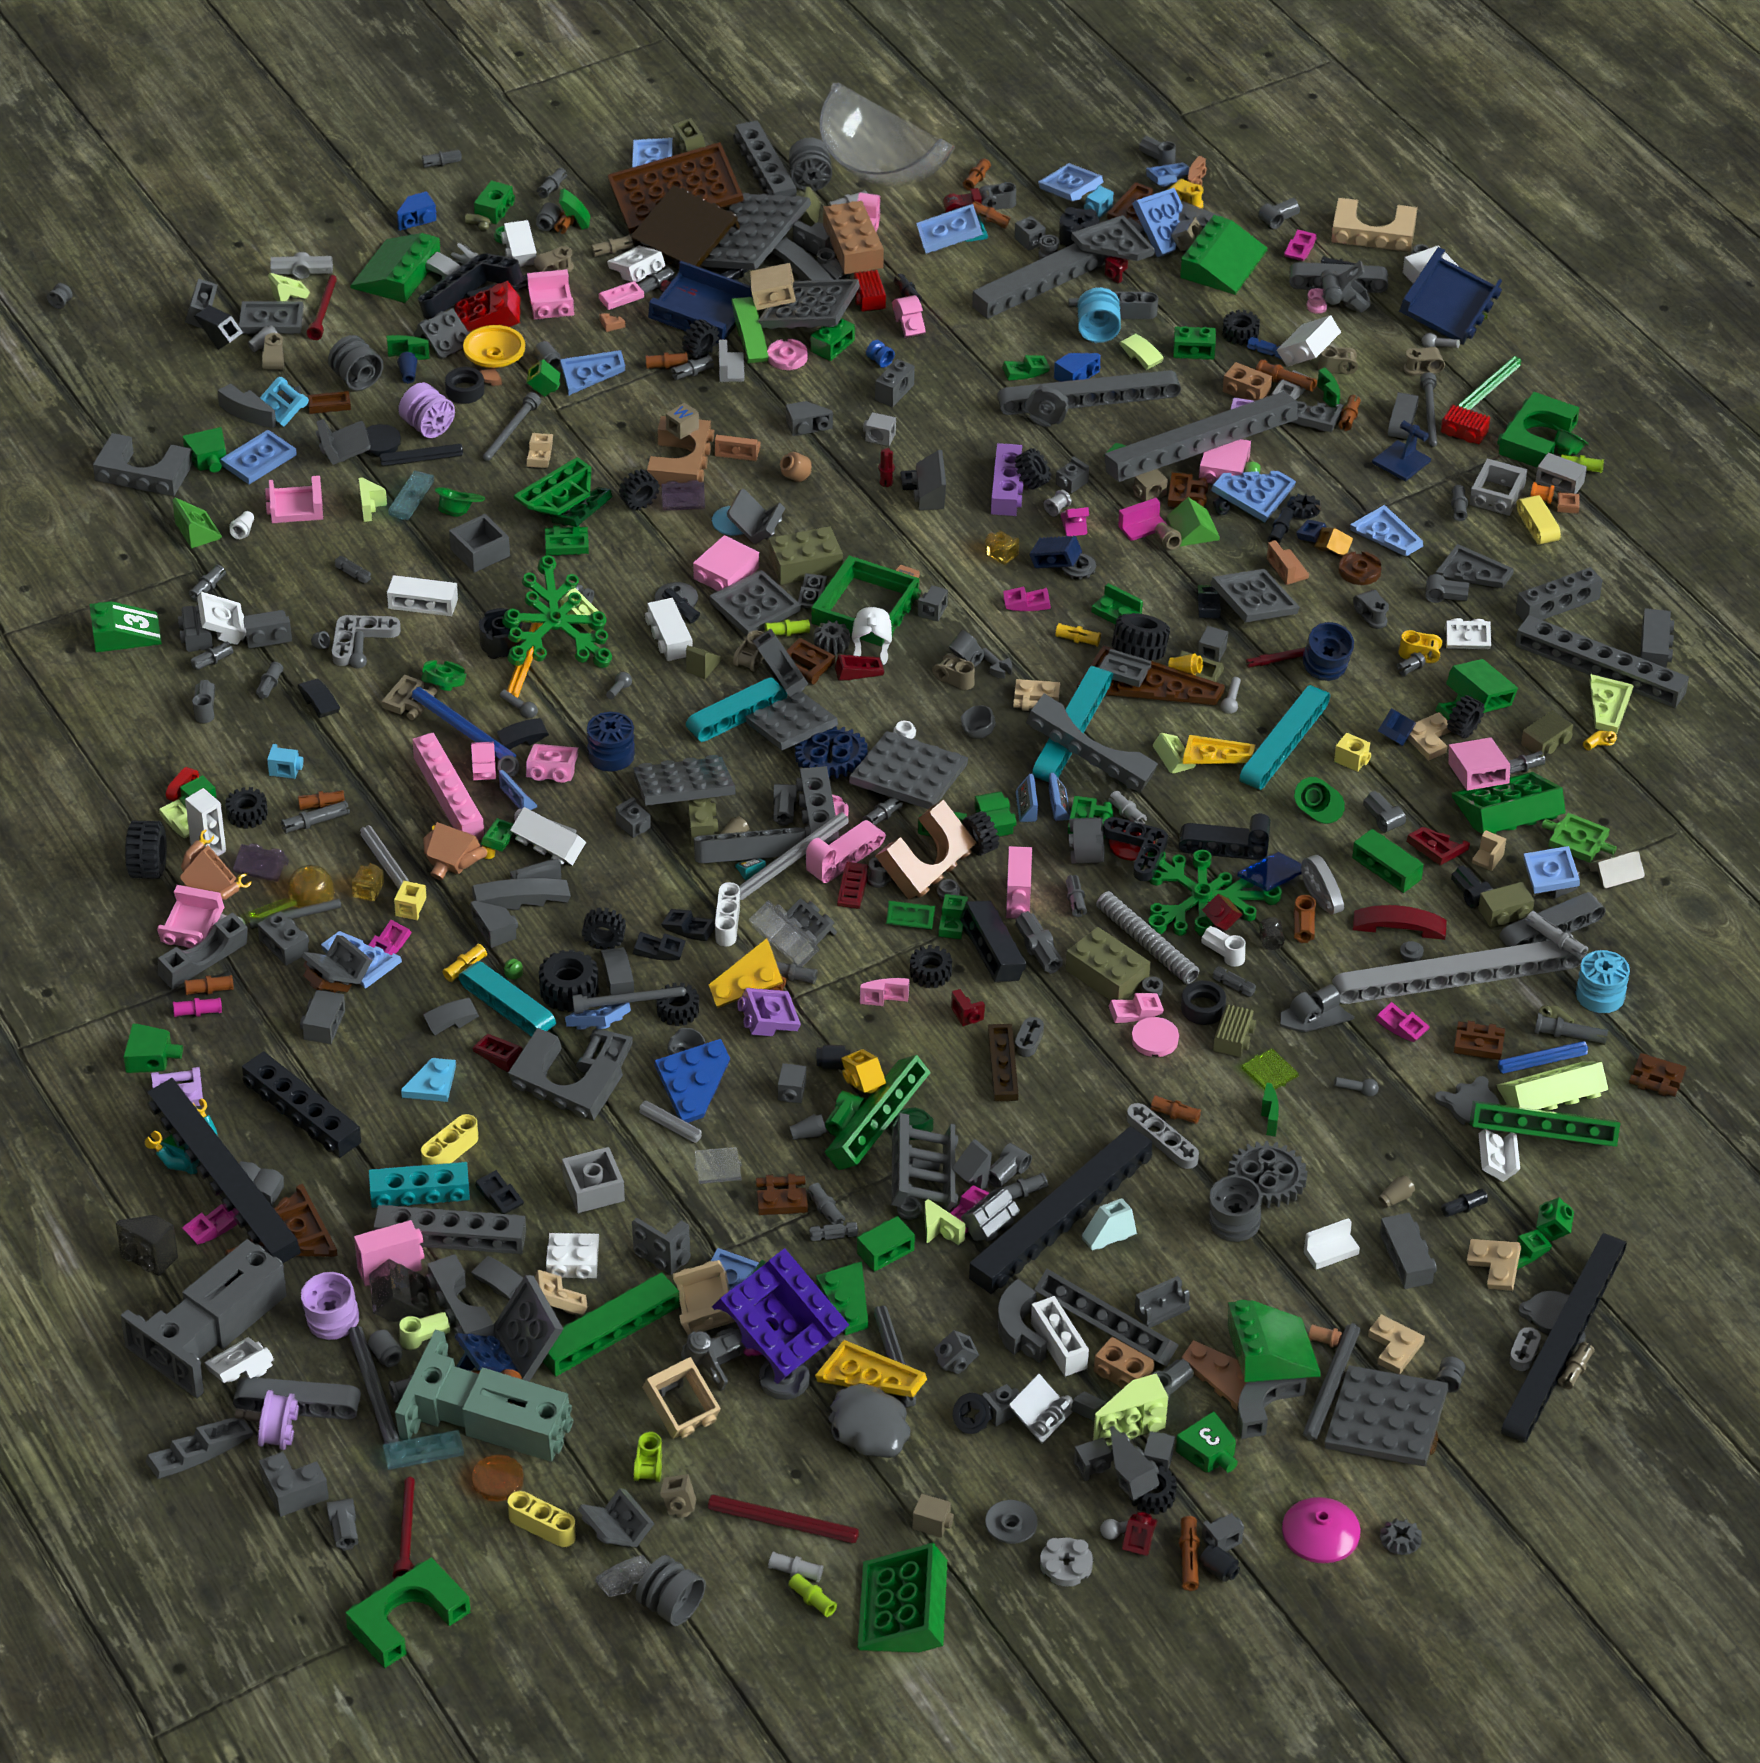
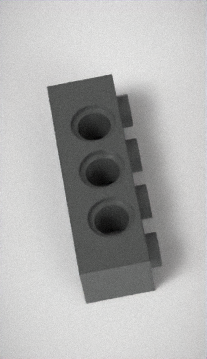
[1515,567,1603,622]
[796,766,839,845]

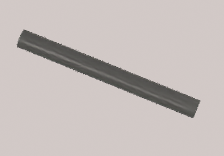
[249,899,341,929]

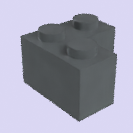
[259,1452,329,1517]

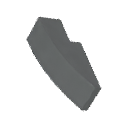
[217,383,276,428]
[601,947,634,995]

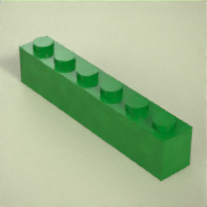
[824,1055,931,1170]
[1469,1101,1620,1147]
[542,1272,680,1377]

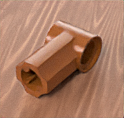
[1293,895,1316,943]

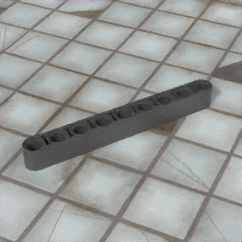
[997,370,1181,415]

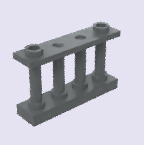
[891,1113,958,1213]

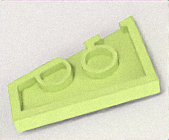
[1590,674,1633,734]

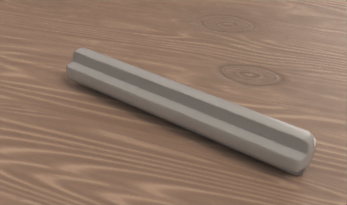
[360,825,409,889]

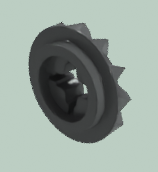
[1062,554,1096,580]
[1380,1518,1422,1555]

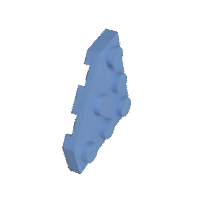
[1132,188,1183,257]
[1211,471,1296,522]

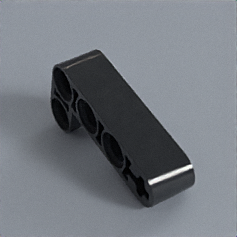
[1179,813,1271,860]

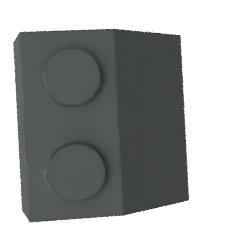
[912,450,946,510]

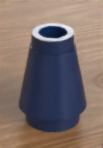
[397,352,418,383]

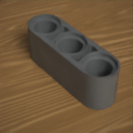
[1112,291,1158,319]
[1388,392,1419,440]

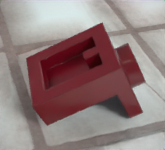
[1105,256,1128,284]
[951,989,985,1026]
[1122,1512,1158,1556]

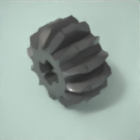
[813,620,850,656]

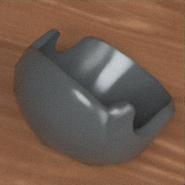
[961,705,996,739]
[667,1028,706,1055]

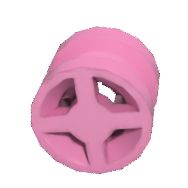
[1307,288,1327,313]

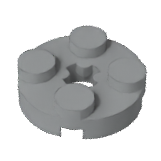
[1040,1538,1093,1586]

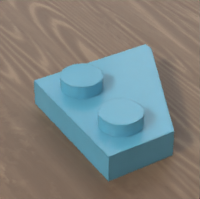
[401,1058,456,1102]

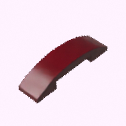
[1353,905,1447,940]

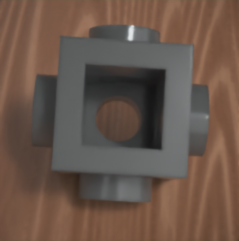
[934,1330,979,1374]

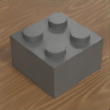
[449,514,510,573]

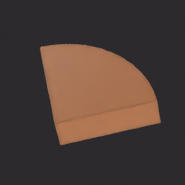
[599,313,625,332]
[480,368,502,386]

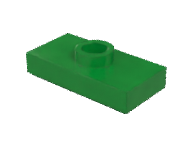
[481,818,515,852]
[886,901,935,929]

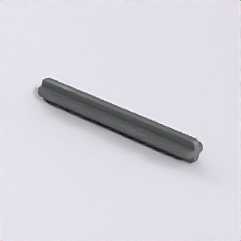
[874,1305,916,1407]

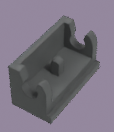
[1134,1276,1190,1328]

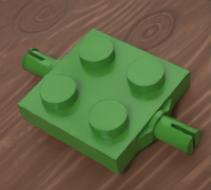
[1542,813,1617,863]

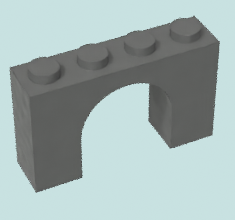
[93,433,193,496]
[508,1028,623,1121]

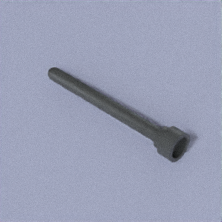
[1420,372,1437,447]
[483,392,541,461]
[572,987,686,1014]

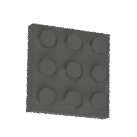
[1210,569,1300,622]
[709,570,801,636]
[746,692,838,750]
[494,1275,563,1381]

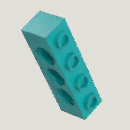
[369,1162,470,1208]

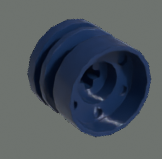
[1303,622,1354,681]
[587,712,635,772]

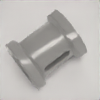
[1044,490,1072,516]

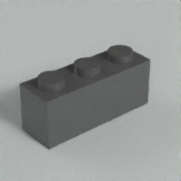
[1640,608,1674,668]
[1379,1213,1437,1289]

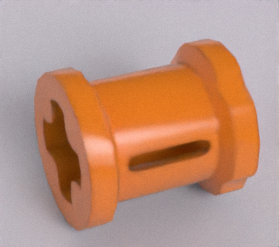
[1530,482,1555,504]

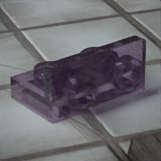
[661,480,705,511]
[233,843,289,882]

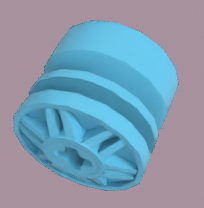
[1078,288,1121,343]
[1576,950,1630,1013]

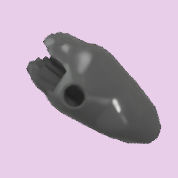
[828,1383,911,1458]

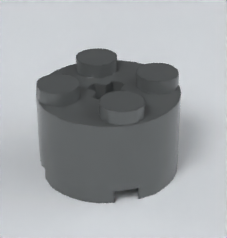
[1069,817,1105,864]

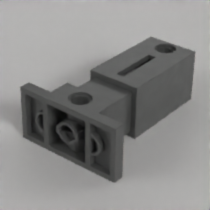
[121,1239,287,1399]

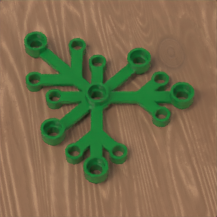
[502,555,612,668]
[1147,850,1282,936]

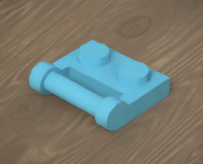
[260,377,309,427]

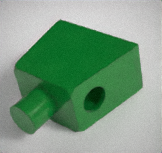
[183,427,226,473]
[124,1023,183,1073]

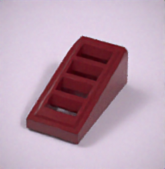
[835,655,885,681]
[837,862,868,909]
[472,1034,523,1073]

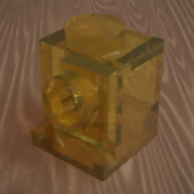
[985,530,1019,565]
[352,864,384,901]

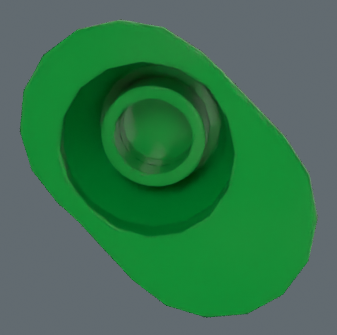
[1552,424,1589,456]
[435,487,485,517]
[1294,777,1345,824]

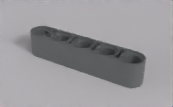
[1289,262,1388,293]
[694,827,806,863]
[1499,892,1606,947]
[233,1377,361,1419]

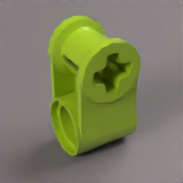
[634,1432,662,1482]

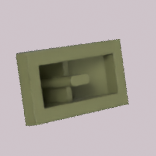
[686,645,722,679]

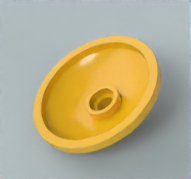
[463,325,525,368]

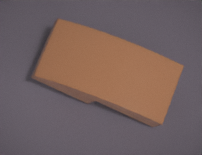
[1188,156,1206,191]

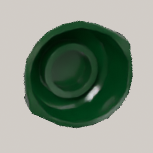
[894,1108,933,1140]

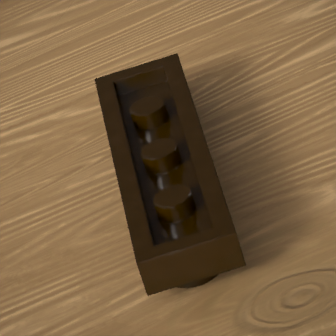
[988,1024,1019,1101]

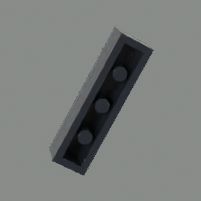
[960,901,1026,982]

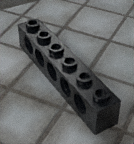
[242,1051,361,1158]

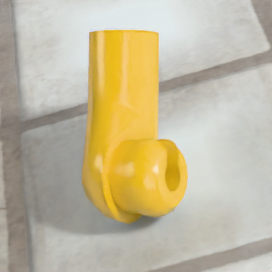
[1583,731,1617,750]

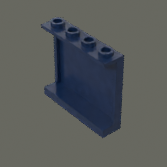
[1399,247,1502,345]
[648,261,753,343]

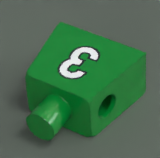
[1176,1411,1238,1473]

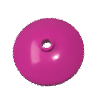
[1282,1497,1361,1563]

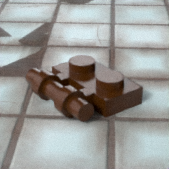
[1168,473,1208,507]
[1454,1020,1505,1060]
[1629,1053,1686,1097]
[756,1173,808,1215]

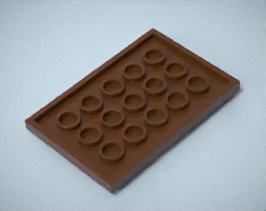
[607,142,744,234]

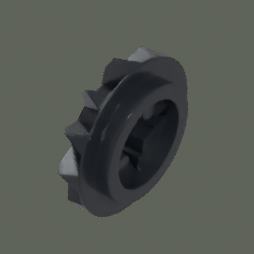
[1287,493,1321,519]
[953,1393,992,1434]

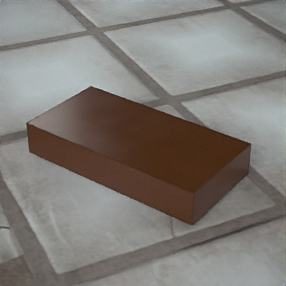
[307,391,351,414]

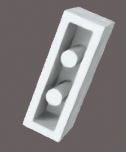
[387,575,458,616]
[645,598,692,661]
[185,788,226,856]
[510,807,586,866]
[1031,1296,1089,1377]

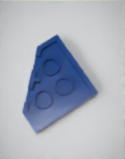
[654,1039,730,1123]

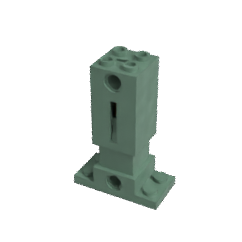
[395,1329,573,1462]

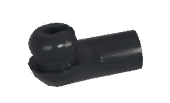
[1213,496,1230,515]

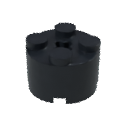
[1059,207,1100,247]
[479,608,524,659]

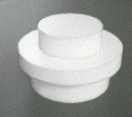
[893,721,916,739]

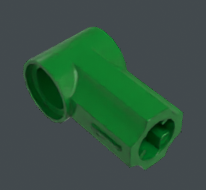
[825,1090,866,1137]

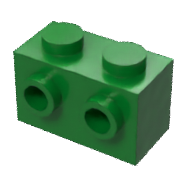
[810,318,855,361]
[1173,326,1216,360]

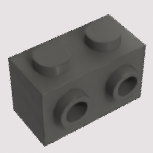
[257,911,309,966]

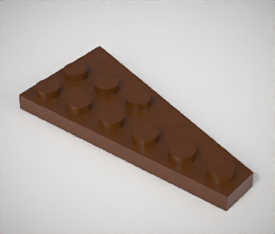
[1077,645,1225,705]

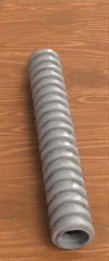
[1096,891,1199,984]

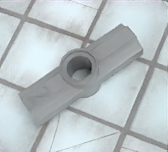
[271,252,333,279]

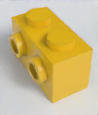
[841,1049,886,1093]

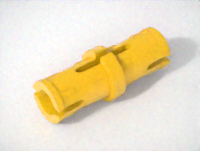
[1055,623,1101,646]
[442,944,487,982]

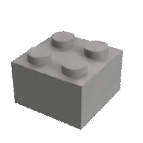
[562,1147,625,1213]

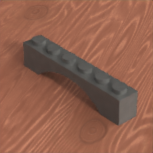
[1026,693,1158,793]

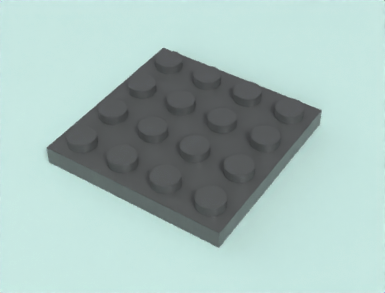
[759,279,860,329]
[849,731,968,809]
[633,755,736,806]
[1325,1365,1448,1467]

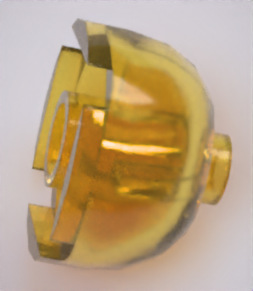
[287,865,334,908]

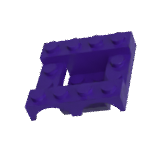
[712,1248,849,1384]

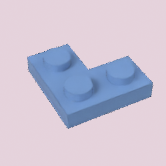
[1146,162,1190,187]
[565,1003,631,1029]

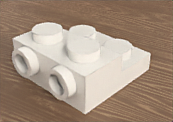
[607,245,665,282]
[197,592,246,645]
[546,1233,599,1279]
[204,1337,274,1383]

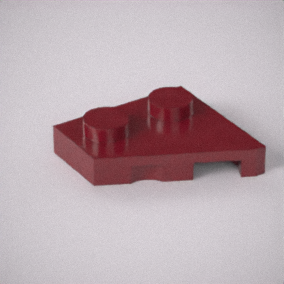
[1406,827,1470,865]

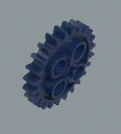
[795,727,868,779]

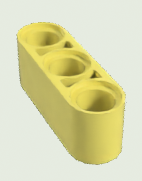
[1516,495,1561,545]
[421,1114,478,1165]
[508,1491,576,1547]

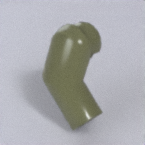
[465,213,491,231]
[1539,1005,1574,1023]

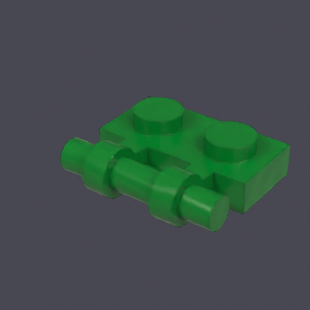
[545,526,589,555]
[1068,796,1113,839]

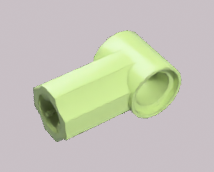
[399,1312,450,1350]

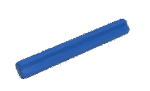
[1498,1041,1588,1074]

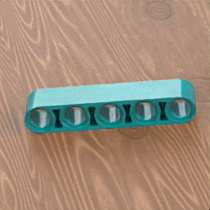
[686,678,788,742]
[459,961,556,1037]

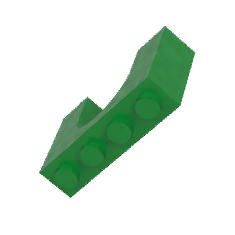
[1497,392,1580,468]
[345,1557,471,1668]

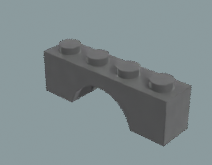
[158,913,248,990]
[425,1254,495,1337]

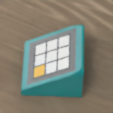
[735,858,766,881]

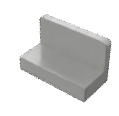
[719,340,744,382]

